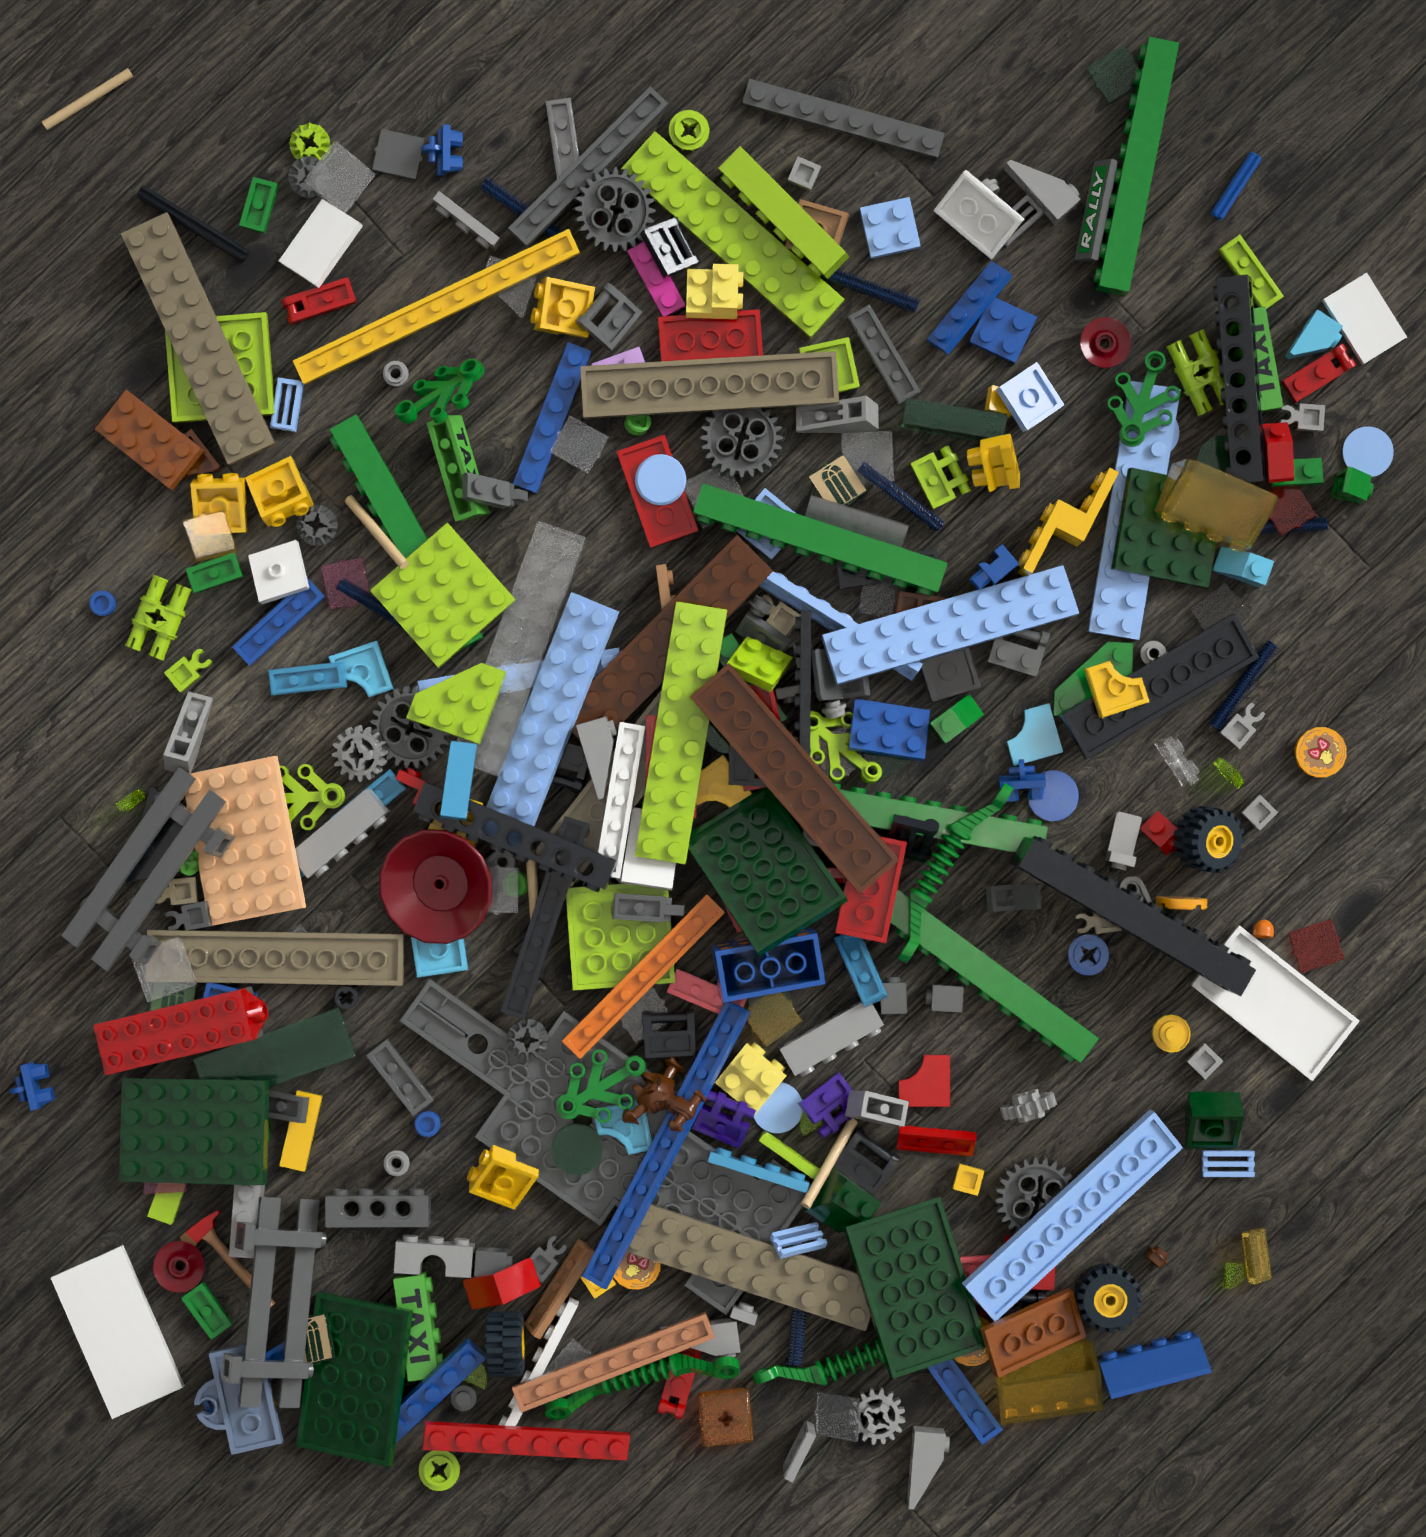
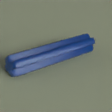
[1211,152,1261,221]

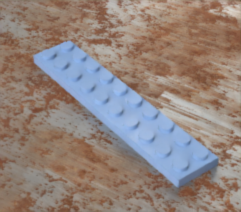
[1088,381,1181,640]
[821,565,1079,685]
[485,592,619,846]
[962,1109,1183,1321]

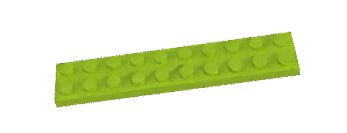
[621,131,845,339]
[634,601,727,864]

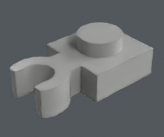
[1278,403,1325,432]
[1219,703,1265,749]

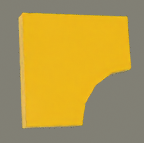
[1084,661,1149,718]
[696,755,752,808]

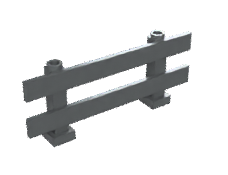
[61,767,235,971]
[221,1197,326,1408]

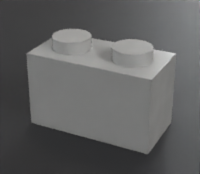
[845,1091,909,1127]

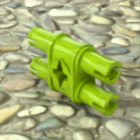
[1166,329,1225,416]
[125,574,192,661]

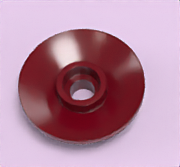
[1080,317,1131,368]
[153,1241,205,1293]

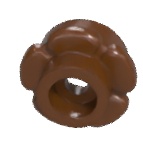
[1144,1245,1168,1269]

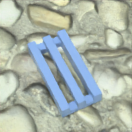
[270,377,304,433]
[1202,1150,1255,1177]
[770,1222,827,1259]

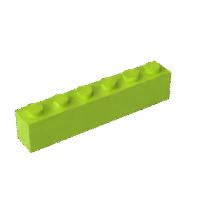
[719,146,849,279]

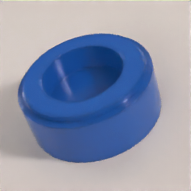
[89,590,117,617]
[415,1111,441,1137]

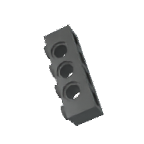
[325,1188,431,1228]

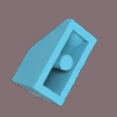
[1284,309,1343,359]
[1212,546,1274,588]

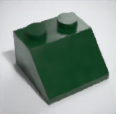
[1185,1091,1244,1149]
[803,1167,881,1233]

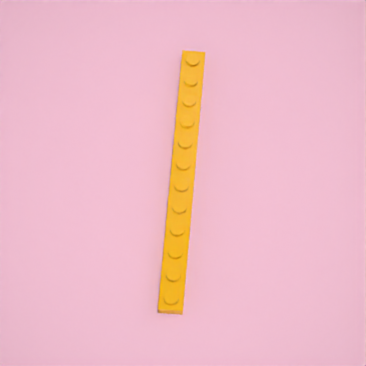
[293,229,581,385]

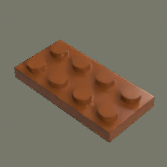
[95,390,204,491]
[980,1288,1086,1378]

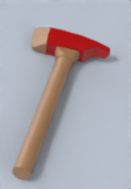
[180,1209,275,1307]

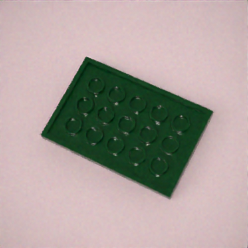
[688,787,848,957]
[119,1078,269,1185]
[843,1197,986,1379]
[296,1292,413,1467]

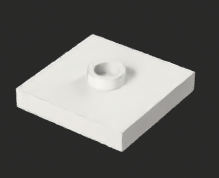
[248,540,309,604]

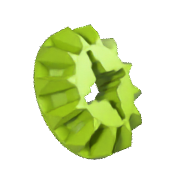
[669,110,709,151]
[289,122,330,161]
[419,1450,460,1491]

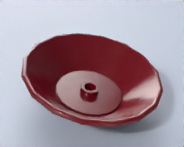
[379,829,492,944]

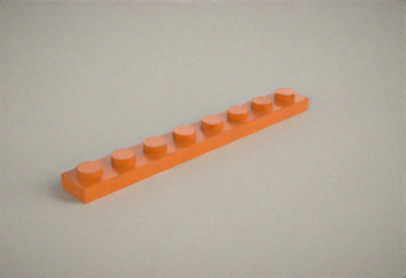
[562,894,725,1059]

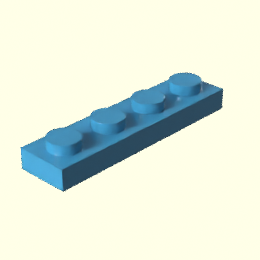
[707,1147,810,1193]

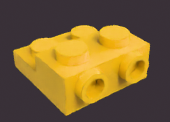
[531,277,595,338]
[245,456,314,527]
[190,473,248,534]
[467,1145,539,1210]

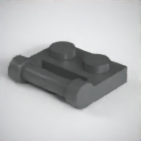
[575,283,642,351]
[987,629,1050,677]

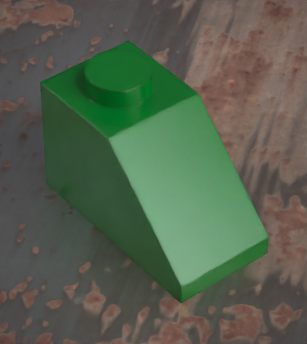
[1331,466,1373,504]
[929,694,984,744]

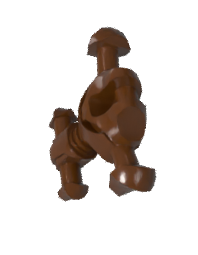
[622,1057,707,1132]

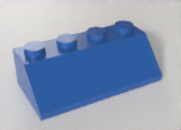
[1096,1331,1212,1399]

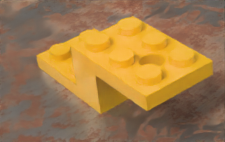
[1017,468,1119,576]

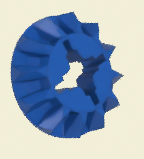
[1068,934,1109,975]

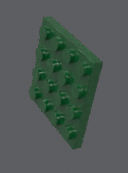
[1111,468,1226,588]

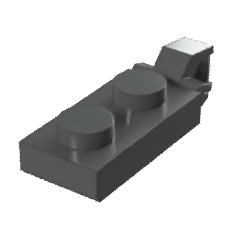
[462,472,528,509]
[613,893,685,922]

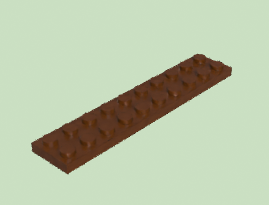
[572,534,773,739]
[690,663,899,894]

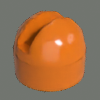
[1253,920,1274,939]

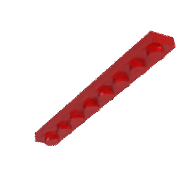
[422,1421,630,1461]

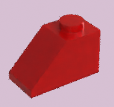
[1263,422,1294,483]

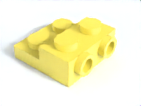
[686,264,743,319]
[715,1042,787,1114]

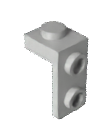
[1105,812,1142,871]

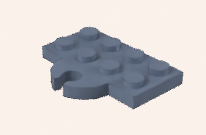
[194,1344,283,1455]

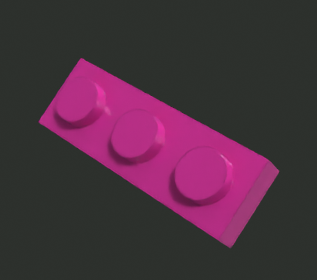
[627,242,686,317]

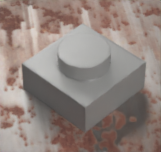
[788,156,821,192]
[1240,795,1278,831]
[1186,1043,1223,1080]
[730,1302,758,1325]

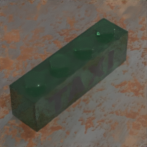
[900,398,1008,441]

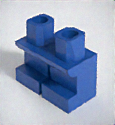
[969,544,1019,590]

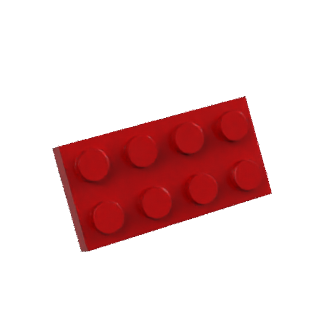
[658,309,763,361]
[616,435,698,549]
[835,836,907,943]

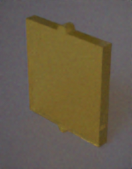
[183,510,238,562]
[746,992,802,1047]

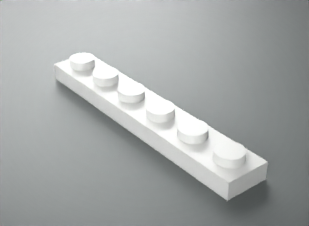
[598,722,645,878]
[499,1297,579,1426]

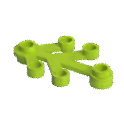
[810,711,882,784]
[279,764,345,830]

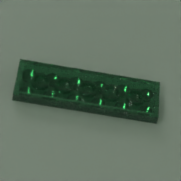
[193,1007,356,1087]

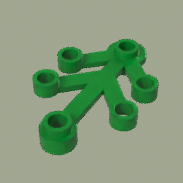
[1108,351,1180,447]
[394,359,485,424]
[556,1049,646,1123]

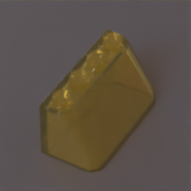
[1155,459,1278,552]
[993,1339,1103,1425]

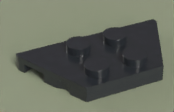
[125,787,183,882]

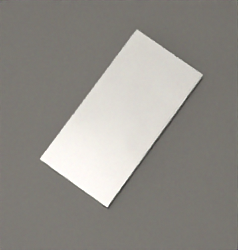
[1190,925,1359,1081]
[51,1245,185,1419]

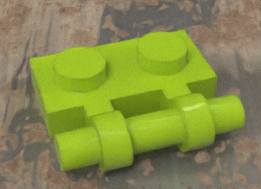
[910,445,971,510]

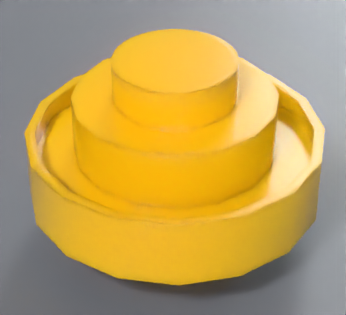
[1151,1014,1191,1053]

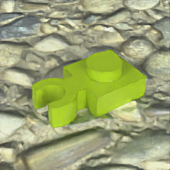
[164,649,212,693]

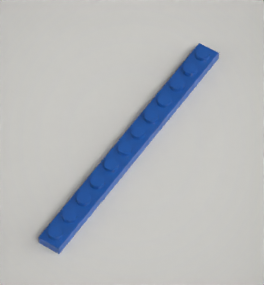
[582,1002,751,1290]

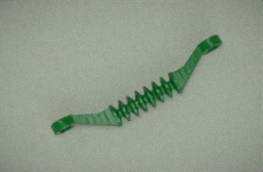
[897,782,1013,964]
[751,1339,885,1386]
[545,1353,740,1420]

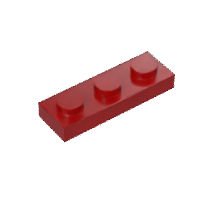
[896,1126,976,1156]

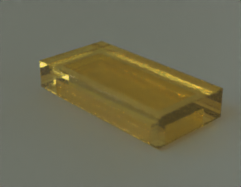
[1242,1228,1272,1284]

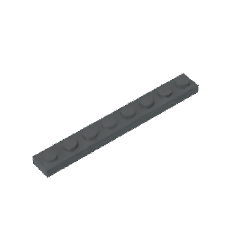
[742,78,945,160]
[508,86,668,248]

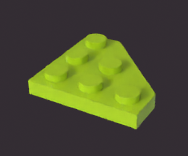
[406,663,507,745]

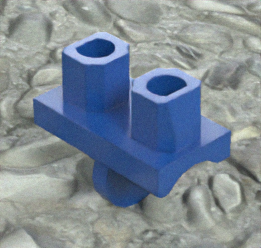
[421,124,463,177]
[999,759,1046,802]
[9,1062,55,1111]

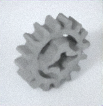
[332,725,388,782]
[1000,1089,1057,1123]
[850,1387,905,1445]

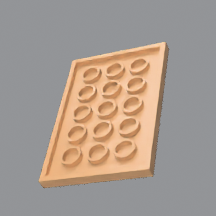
[185,756,306,925]

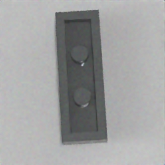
[366,1039,434,1116]

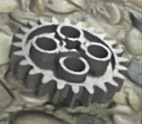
[572,167,655,252]
[700,408,783,481]
[370,685,451,768]
[994,1155,1072,1233]

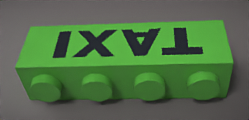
[1229,306,1283,413]
[427,415,490,522]
[393,1270,444,1382]

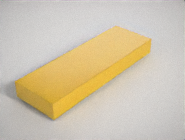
[279,1090,323,1172]

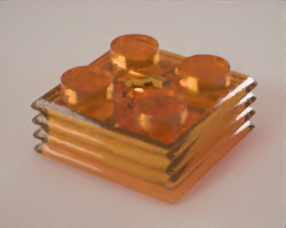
[698,1387,754,1447]

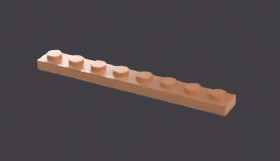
[512,1312,715,1413]

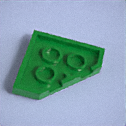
[1052,642,1133,717]

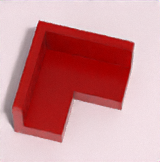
[463,1258,541,1309]

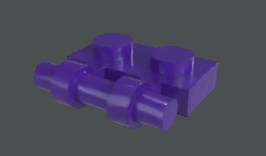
[798,1072,853,1138]
[692,1091,756,1148]

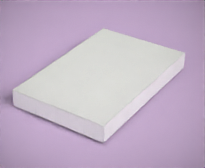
[933,170,1024,260]
[279,199,362,288]
[1322,273,1407,365]
[621,807,676,891]

